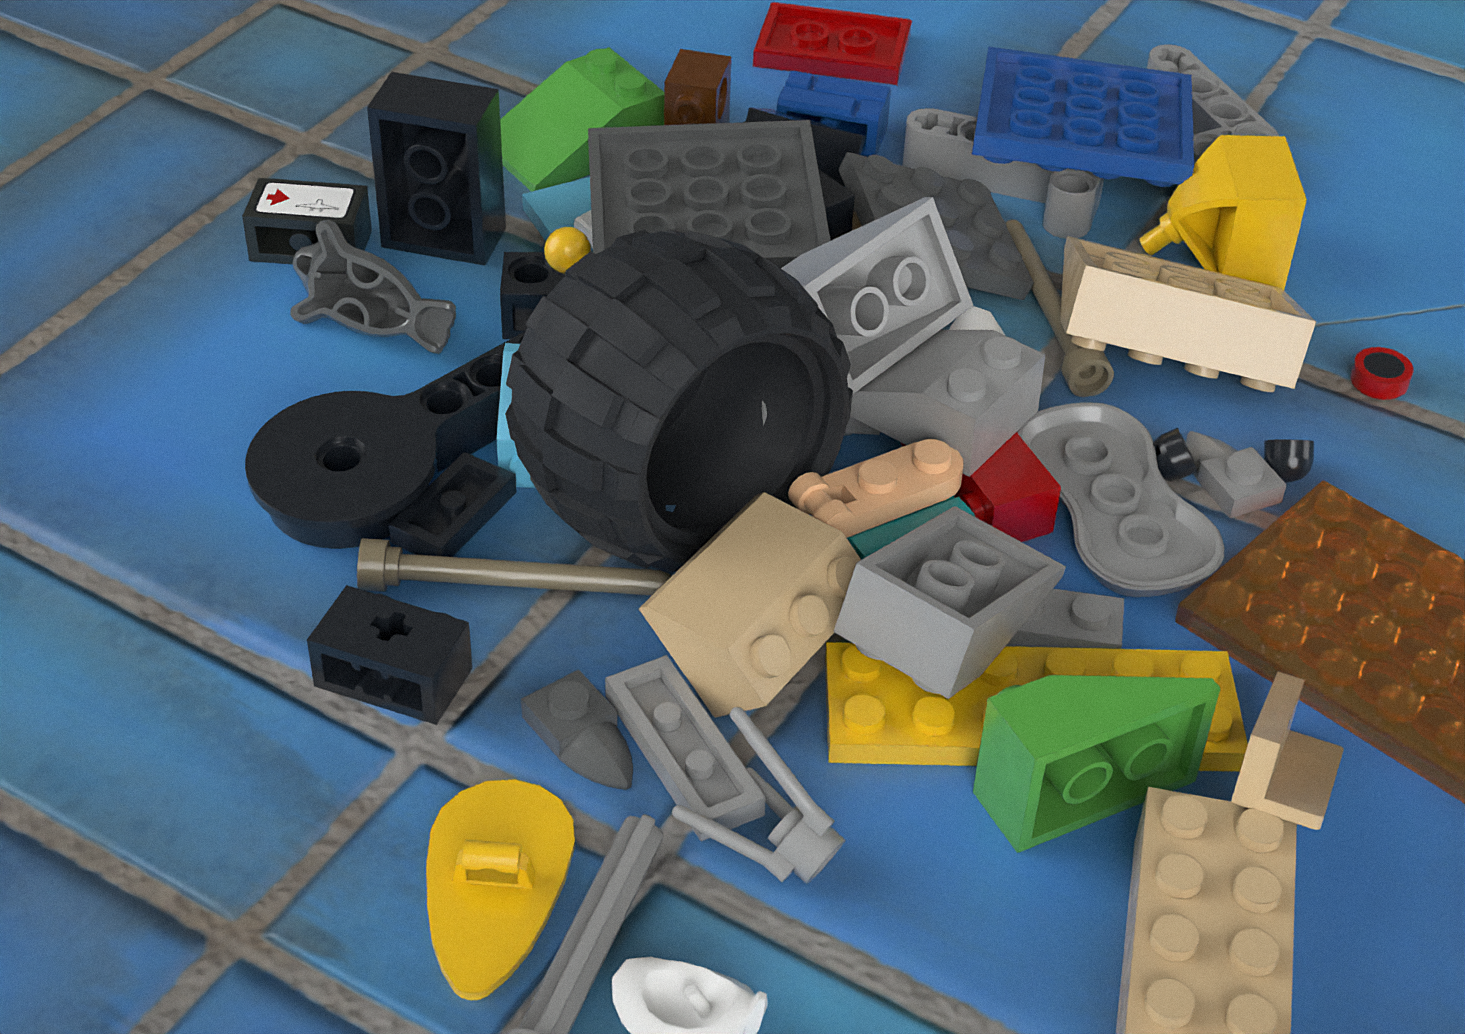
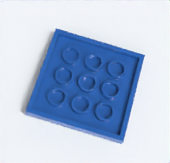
[972,46,1194,187]

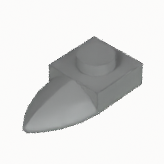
[1186,431,1286,518]

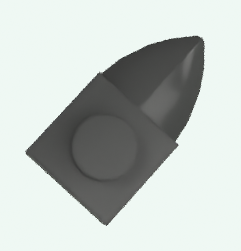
[521,669,633,790]

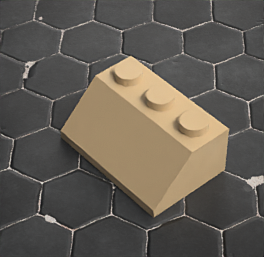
[639,492,861,718]

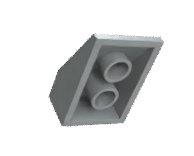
[781,197,973,394]
[850,330,1045,477]
[834,506,1066,699]

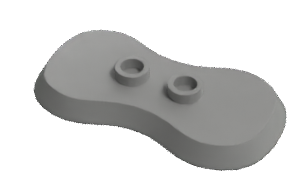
[1017,402,1225,597]

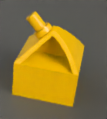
[1139,135,1307,290]

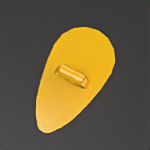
[426,779,575,1001]

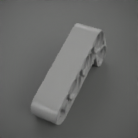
[1147,44,1279,164]
[903,108,1104,239]

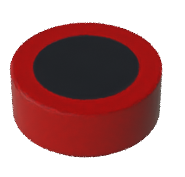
[1350,347,1414,400]

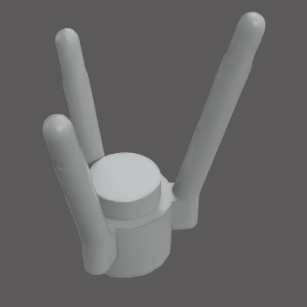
[672,707,845,884]

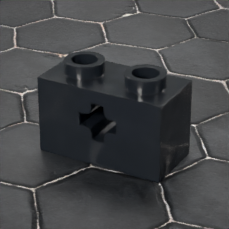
[307,585,473,725]

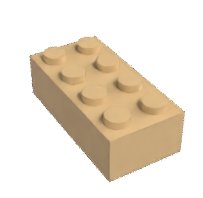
[1116,787,1297,1034]

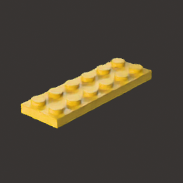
[825,642,1248,772]

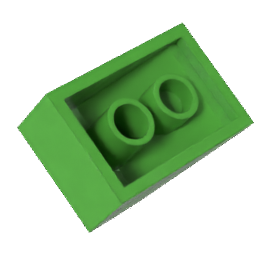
[500,47,664,192]
[973,675,1221,853]

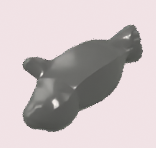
[290,220,456,354]

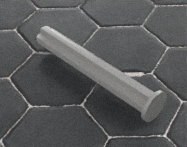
[507,814,663,1034]

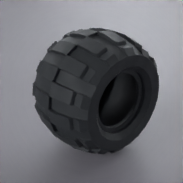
[505,229,853,573]

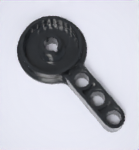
[245,331,526,549]

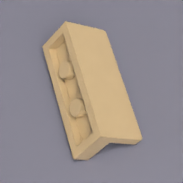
[1231,672,1344,830]

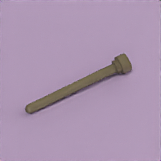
[1005,219,1114,397]
[357,538,672,595]

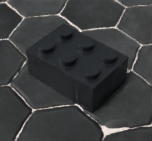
[367,72,506,266]

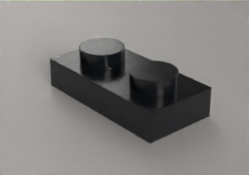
[389,452,517,557]

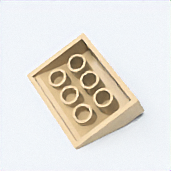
[1060,236,1316,392]

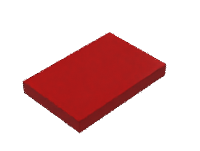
[753,2,912,85]

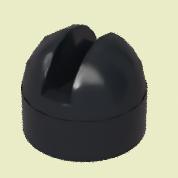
[1153,427,1198,481]
[1264,439,1314,483]

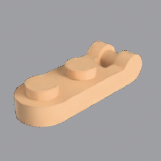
[788,439,963,538]

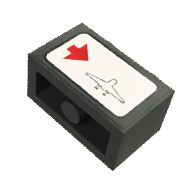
[242,178,372,265]

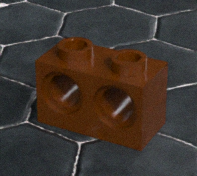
[664,49,731,125]

